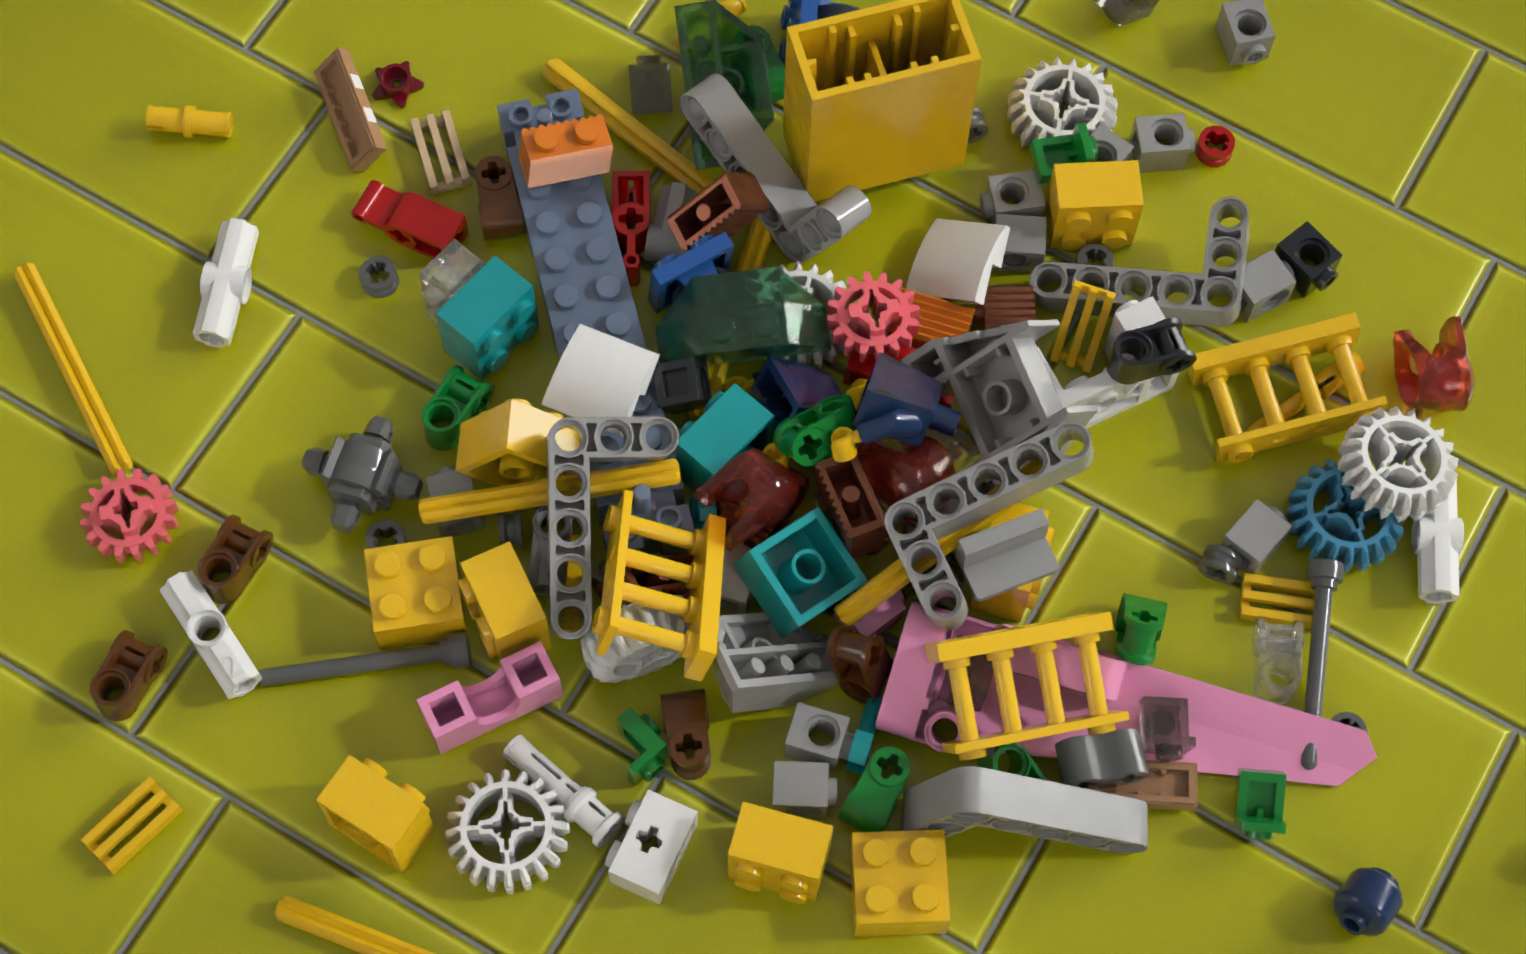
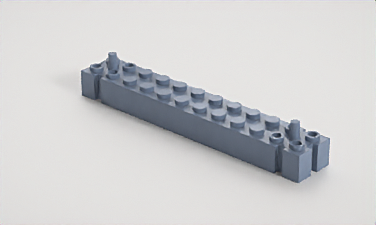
[497,88,695,555]

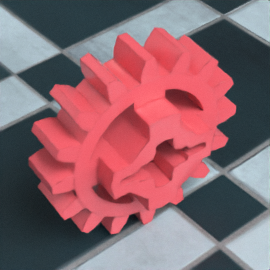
[826,271,920,363]
[80,468,179,564]

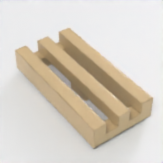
[410,109,472,195]

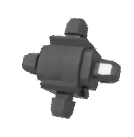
[302,416,423,533]

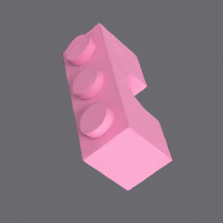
[417,641,563,754]

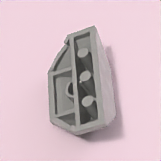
[713,613,839,713]

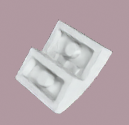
[906,218,1010,305]
[541,324,660,436]

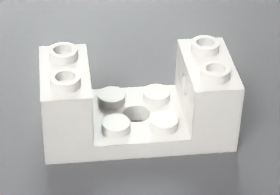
[1037,296,1179,428]

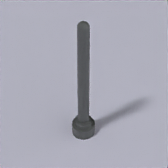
[1301,558,1344,770]
[258,631,472,686]

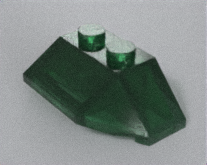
[674,0,775,170]
[656,267,831,366]

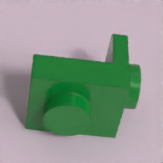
[1029,122,1098,184]
[616,707,668,786]
[1234,768,1287,840]

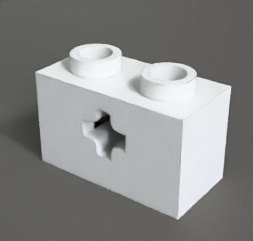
[605,789,698,905]

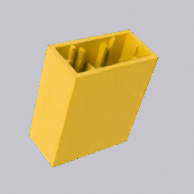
[783,0,982,202]

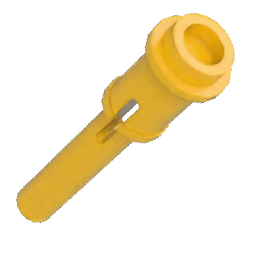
[1245,350,1366,432]

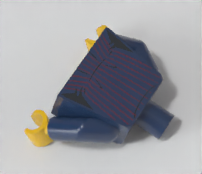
[831,352,961,462]
[725,355,857,478]

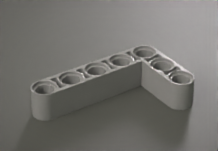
[680,73,872,263]
[1030,196,1250,327]
[547,417,679,641]
[884,421,1094,631]
[902,766,1148,854]

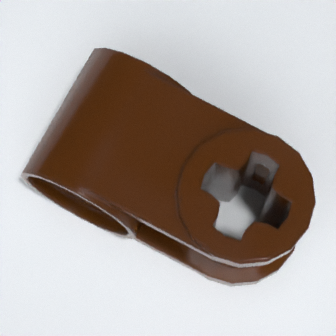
[475,156,526,241]
[198,514,274,604]
[826,624,894,704]
[90,630,168,722]
[660,689,711,780]

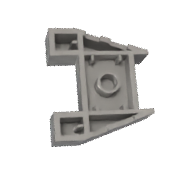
[901,319,1098,495]

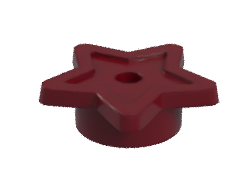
[372,61,424,108]

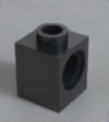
[1275,221,1343,298]
[653,357,712,414]

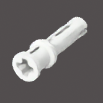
[502,734,625,848]

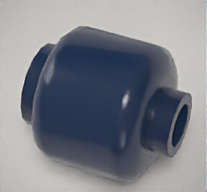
[1333,867,1403,937]

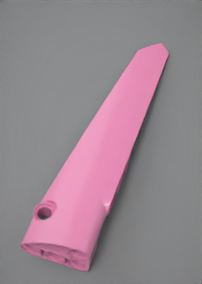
[875,600,1377,786]

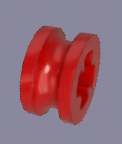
[1196,125,1235,167]

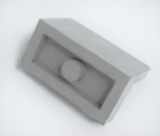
[955,508,1059,602]

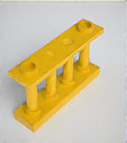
[1187,312,1388,463]
[592,490,726,682]
[924,611,1130,761]

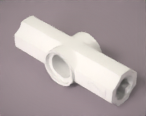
[193,218,259,348]
[1411,472,1464,604]
[159,570,262,700]

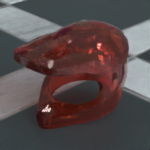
[1393,316,1475,413]
[857,435,956,524]
[693,448,801,552]

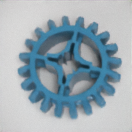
[1286,458,1405,573]

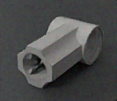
[644,182,697,263]
[528,505,574,596]

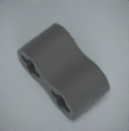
[1055,728,1149,789]

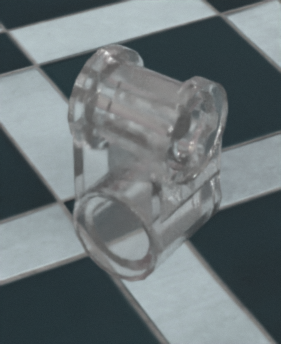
[1252,617,1304,705]

